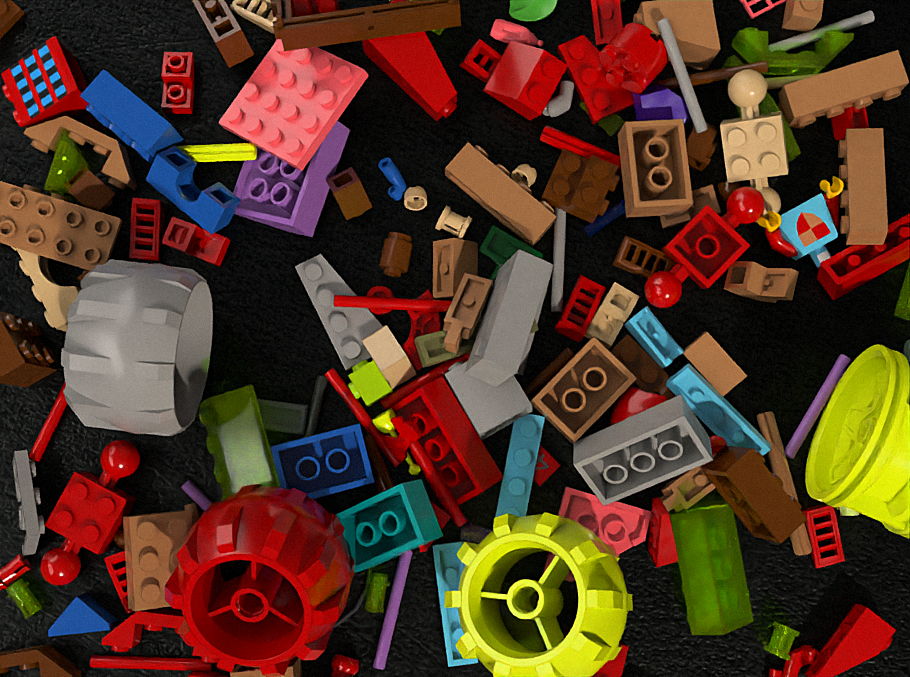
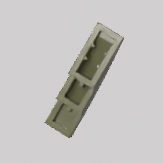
[414,315,539,368]

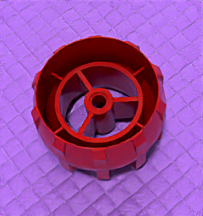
[165,484,355,677]

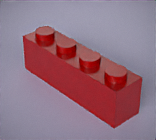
[817,214,910,301]

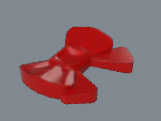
[383,416,422,461]

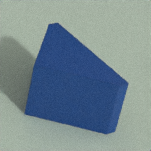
[48,593,118,637]

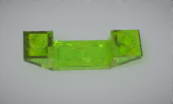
[732,27,854,75]

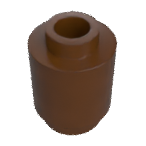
[379,232,413,277]

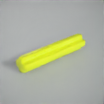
[176,143,257,162]

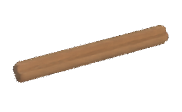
[757,411,812,556]

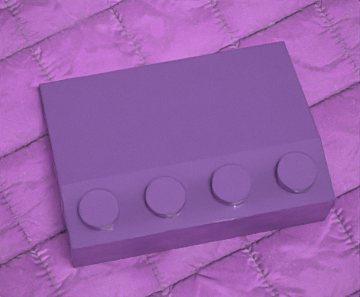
[233,120,350,237]

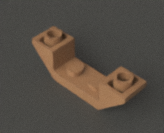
[23,116,138,191]

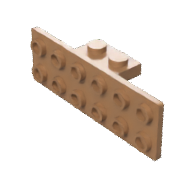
[0,181,122,271]

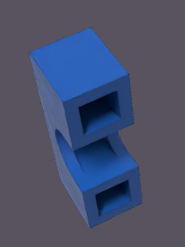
[146,146,241,234]

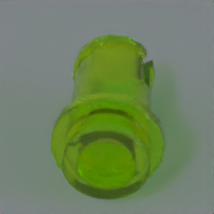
[365,573,390,613]
[6,579,43,619]

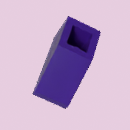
[632,84,692,123]

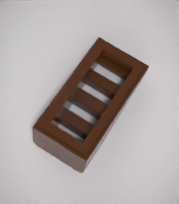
[612,236,675,279]

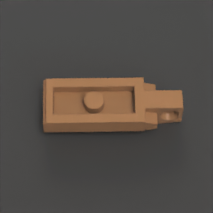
[443,273,493,353]
[659,453,717,512]

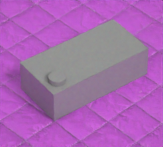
[464,249,552,387]
[573,394,713,506]

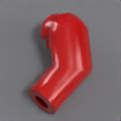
[781,645,820,677]

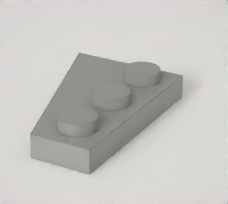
[13,450,45,556]

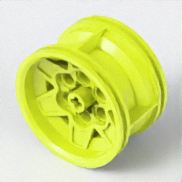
[805,344,910,539]

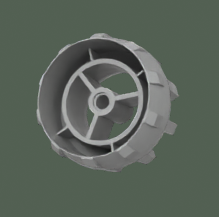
[61,259,213,436]

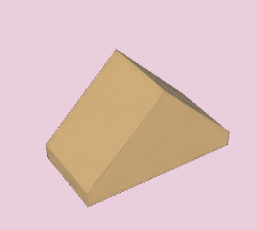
[361,325,416,390]

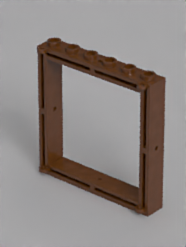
[271,0,461,51]

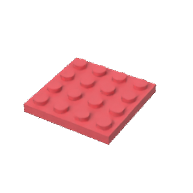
[218,39,369,171]

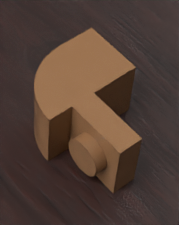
[724,261,799,303]

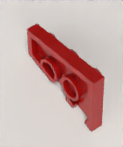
[557,35,634,124]

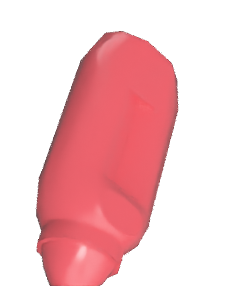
[490,19,543,47]

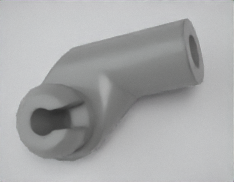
[542,81,574,117]

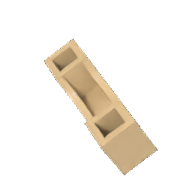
[11,246,81,332]

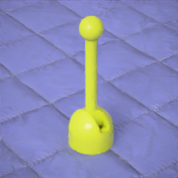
[372,408,421,476]

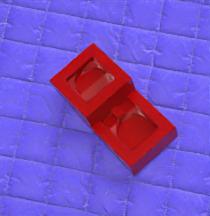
[161,217,231,267]

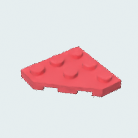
[542,487,651,582]

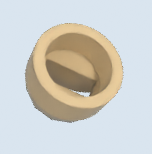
[511,164,537,187]
[404,186,427,211]

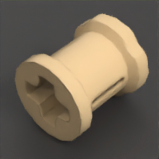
[435,205,472,239]

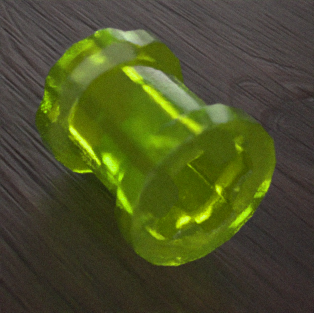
[763,621,800,660]

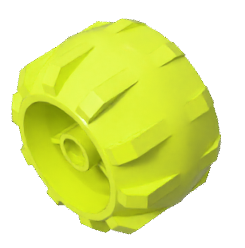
[444,512,633,677]

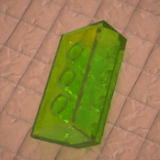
[199,385,280,500]
[670,504,753,635]

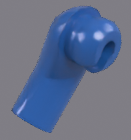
[378,158,408,201]

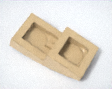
[585,282,639,350]

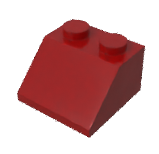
[483,41,568,120]

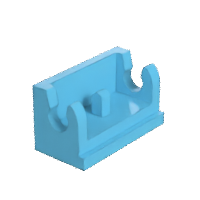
[623,306,684,368]

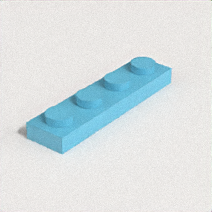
[666,363,771,456]
[495,414,545,518]
[432,541,478,667]

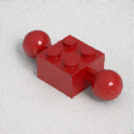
[644,186,765,308]
[40,440,140,586]

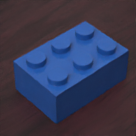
[80,69,185,164]
[271,424,374,499]

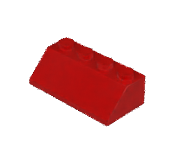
[388,376,504,512]

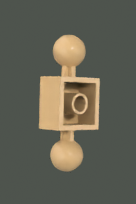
[720,69,789,223]

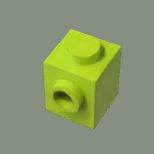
[348,359,393,407]

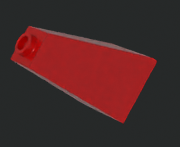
[362,0,457,121]

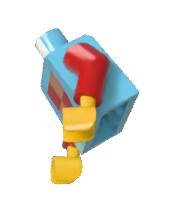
[757,176,844,268]

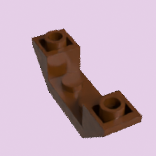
[0,644,82,677]

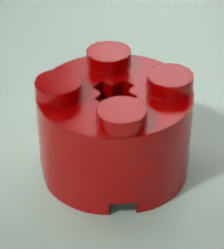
[599,23,669,94]

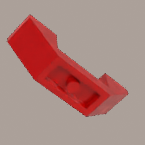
[101,608,220,663]

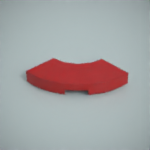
[401,290,441,371]

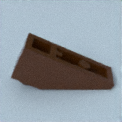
[192,0,254,68]

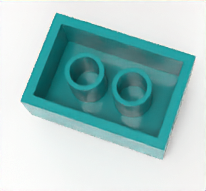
[335,479,443,573]

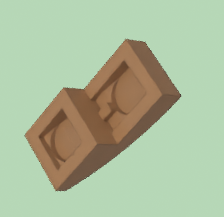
[660,185,721,228]

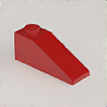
[804,603,896,677]

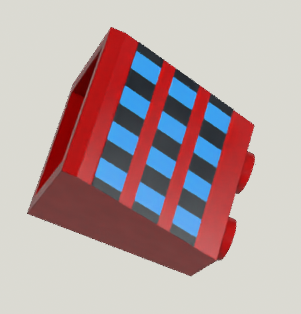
[1,36,88,128]

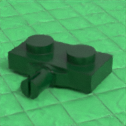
[479,225,543,282]

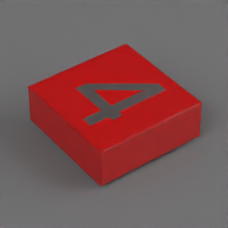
[533,445,561,486]

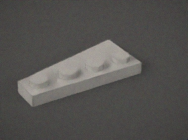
[295,254,383,371]

